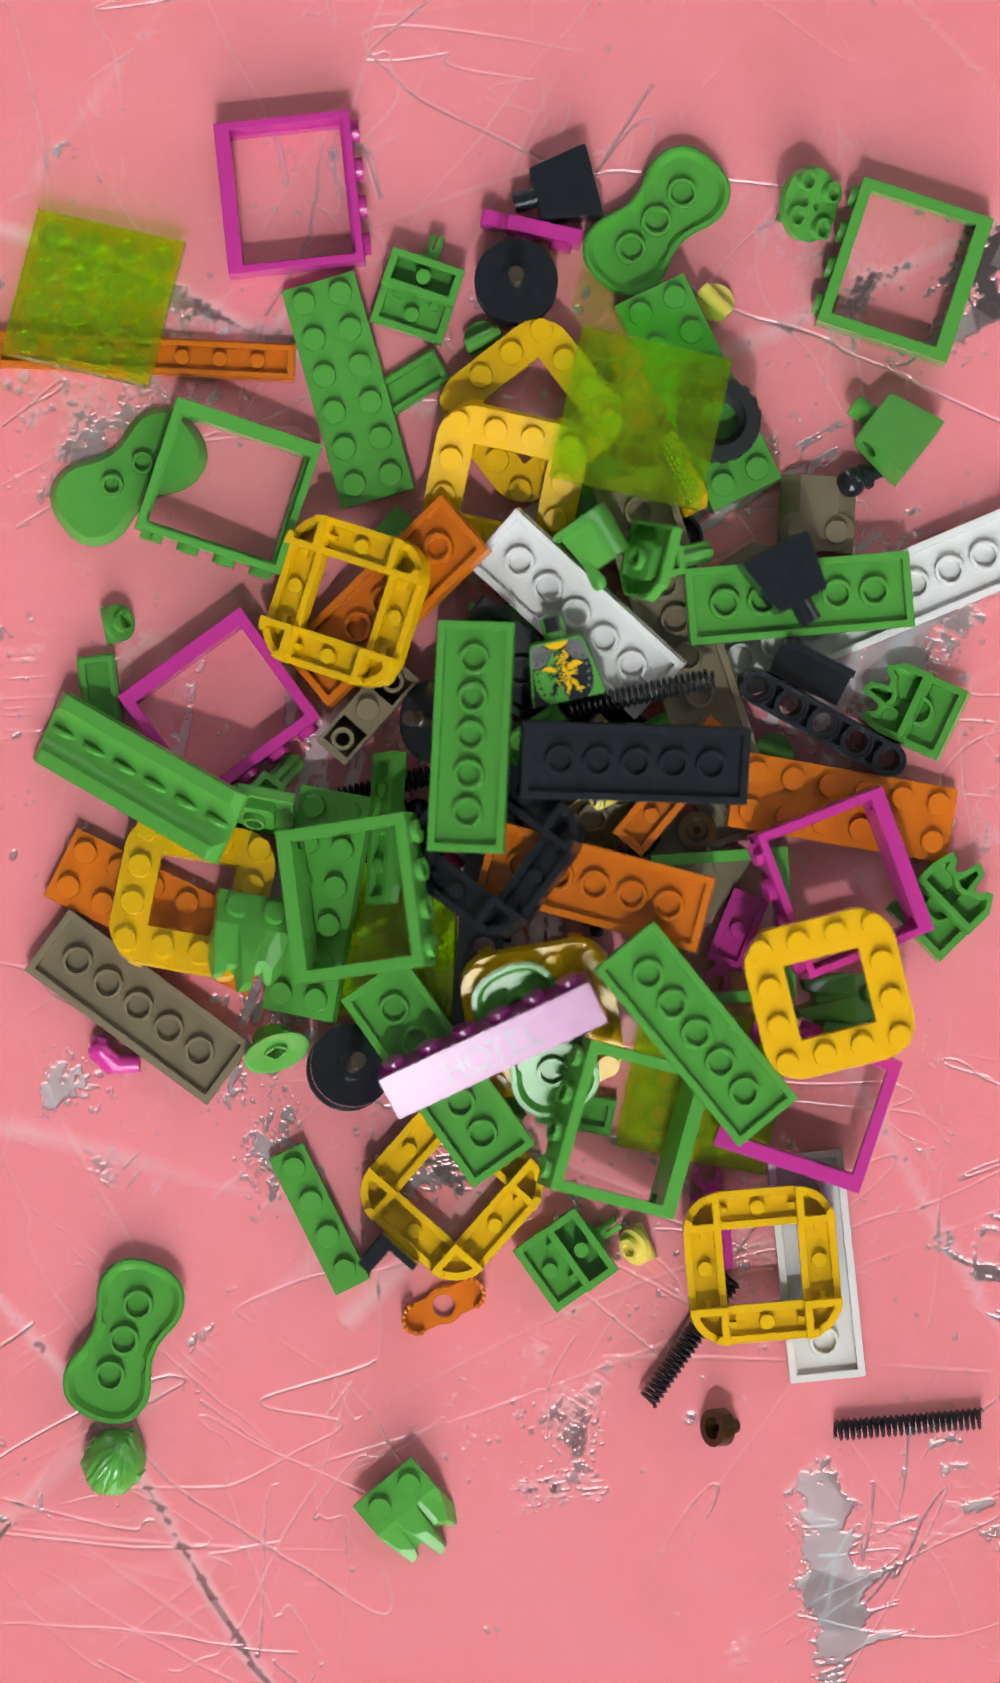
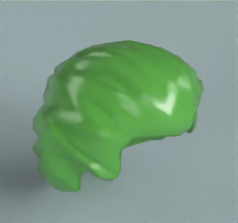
[80,1427,146,1496]

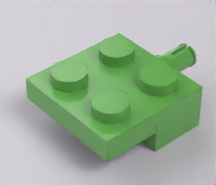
[370,234,465,346]
[513,1206,623,1313]

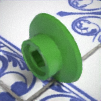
[244,1024,309,1074]

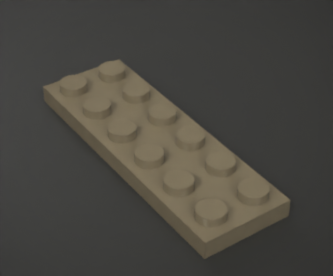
[24,909,252,1105]

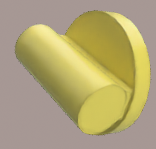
[696,283,735,322]
[619,1222,658,1265]

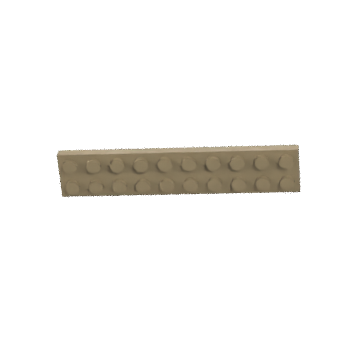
[591,463,760,849]

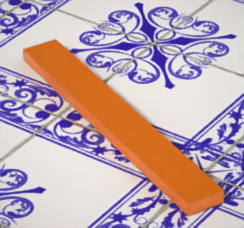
[0,330,297,383]

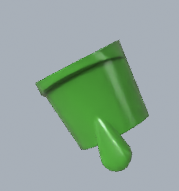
[551,501,630,591]

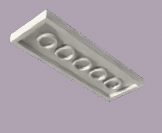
[473,507,687,719]
[767,1148,866,1384]

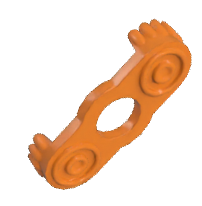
[401,1277,486,1336]

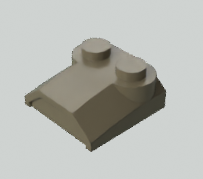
[777,474,856,555]

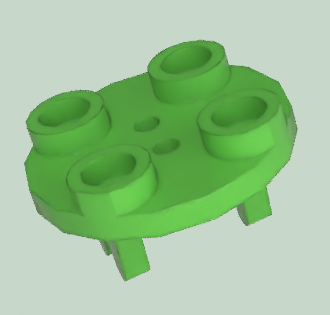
[775,166,842,242]

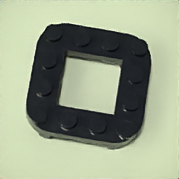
[419,764,585,938]

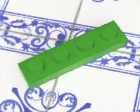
[365,750,408,906]
[269,1142,370,1295]

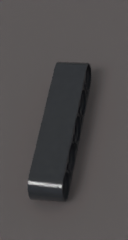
[737,667,907,777]

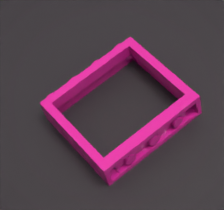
[213,110,372,280]
[117,607,322,785]
[747,786,934,979]
[712,1015,902,1193]

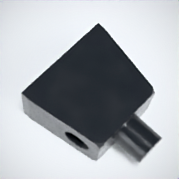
[511,144,604,224]
[737,529,827,627]

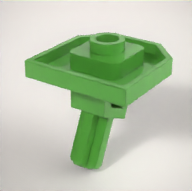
[619,520,714,602]
[232,753,305,836]

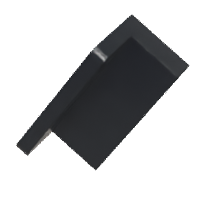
[768,637,856,706]
[358,1230,419,1273]

